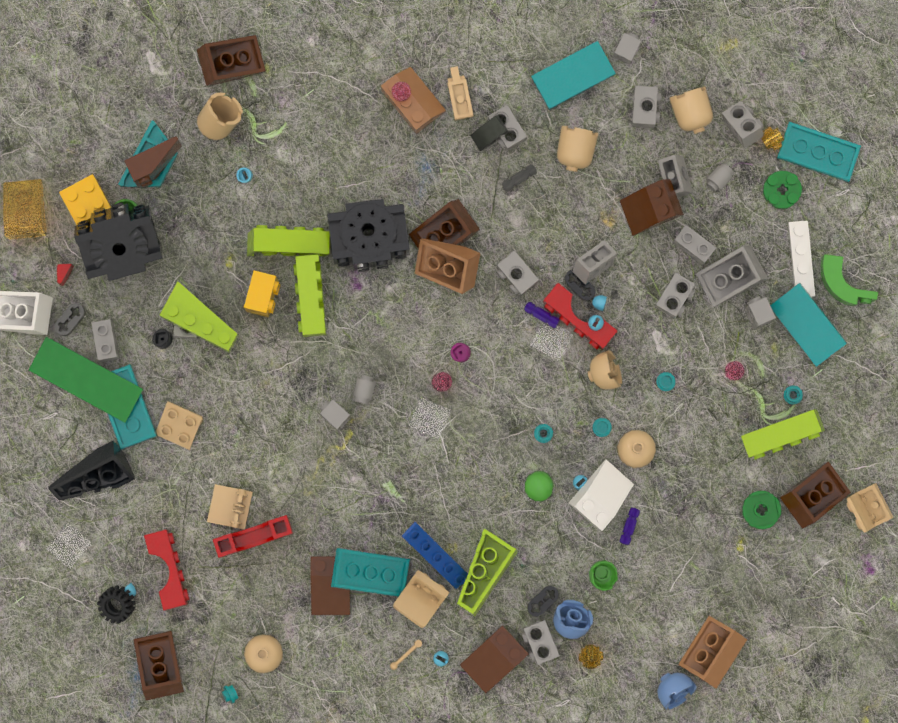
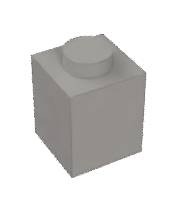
[613,33,641,65]

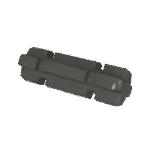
[502,164,537,191]

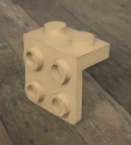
[847,483,894,533]
[393,570,450,628]

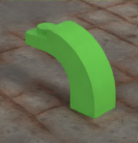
[820,254,878,307]

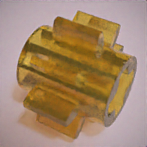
[761,126,784,151]
[579,645,603,669]

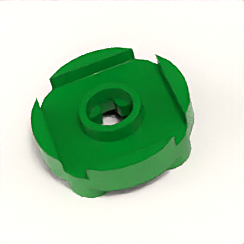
[763,171,802,209]
[742,491,781,529]

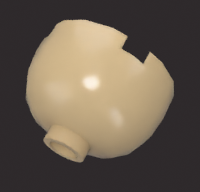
[588,350,622,390]
[617,430,656,468]
[244,634,283,673]

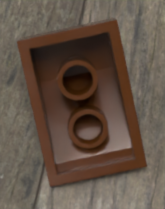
[197,35,266,86]
[124,136,182,188]
[620,179,684,236]
[408,199,480,249]
[780,461,851,529]
[311,556,350,615]
[460,625,529,693]
[133,631,184,701]

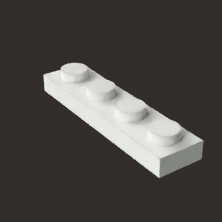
[788,221,815,297]

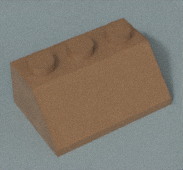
[381,67,446,134]
[678,616,747,689]

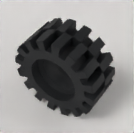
[97,585,136,624]

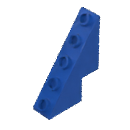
[402,522,468,589]

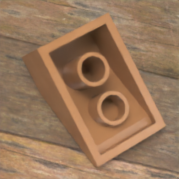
[415,238,480,294]

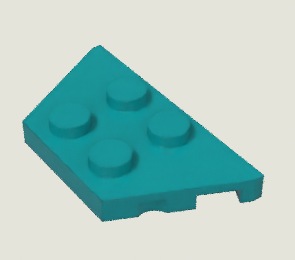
[118,120,178,187]

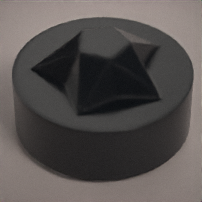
[152,329,173,349]

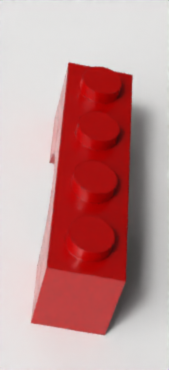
[543,283,617,350]
[212,515,294,558]
[144,529,190,611]

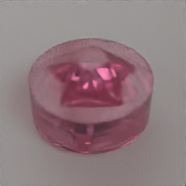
[392,82,411,102]
[724,361,744,381]
[432,372,452,392]

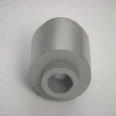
[706,163,734,192]
[353,375,376,404]

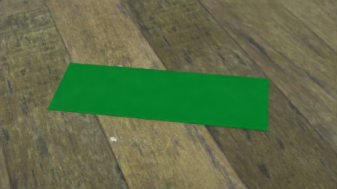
[29,337,143,423]

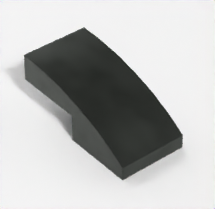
[470,115,508,151]

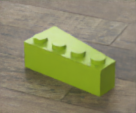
[247,225,330,257]
[293,254,326,337]
[160,281,238,353]
[741,409,825,460]
[457,528,518,616]

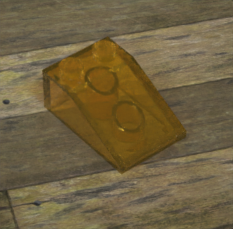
[3,179,46,239]

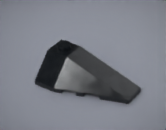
[48,441,135,501]

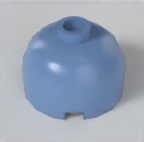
[553,600,593,639]
[657,672,697,710]

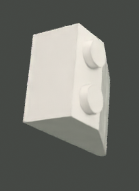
[0,291,53,335]
[569,459,634,531]

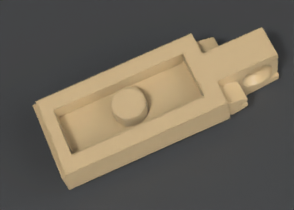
[447,66,474,121]

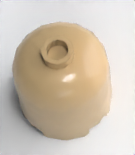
[669,86,713,134]
[197,92,243,140]
[557,126,599,172]

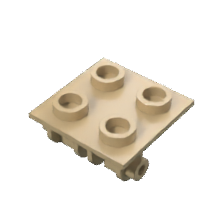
[156,401,203,450]
[207,484,253,530]

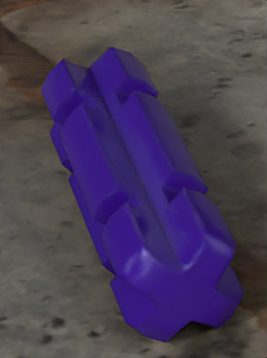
[524,302,560,328]
[620,507,640,545]

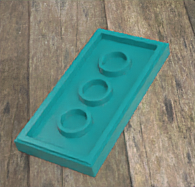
[531,41,616,110]
[777,122,861,182]
[770,283,847,367]
[107,364,157,450]
[331,548,410,597]

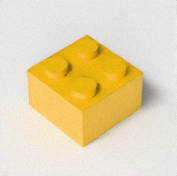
[59,174,112,225]
[244,270,281,318]

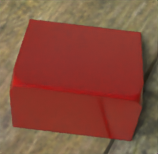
[57,264,74,286]

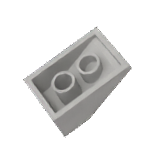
[696,245,768,307]

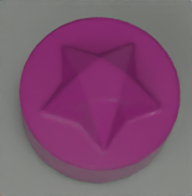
[450,343,471,363]

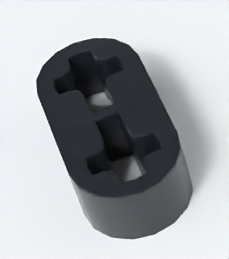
[564,270,595,301]
[527,586,559,617]

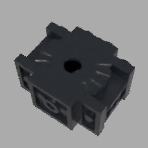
[327,199,410,272]
[74,203,163,281]

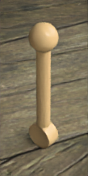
[390,640,422,670]

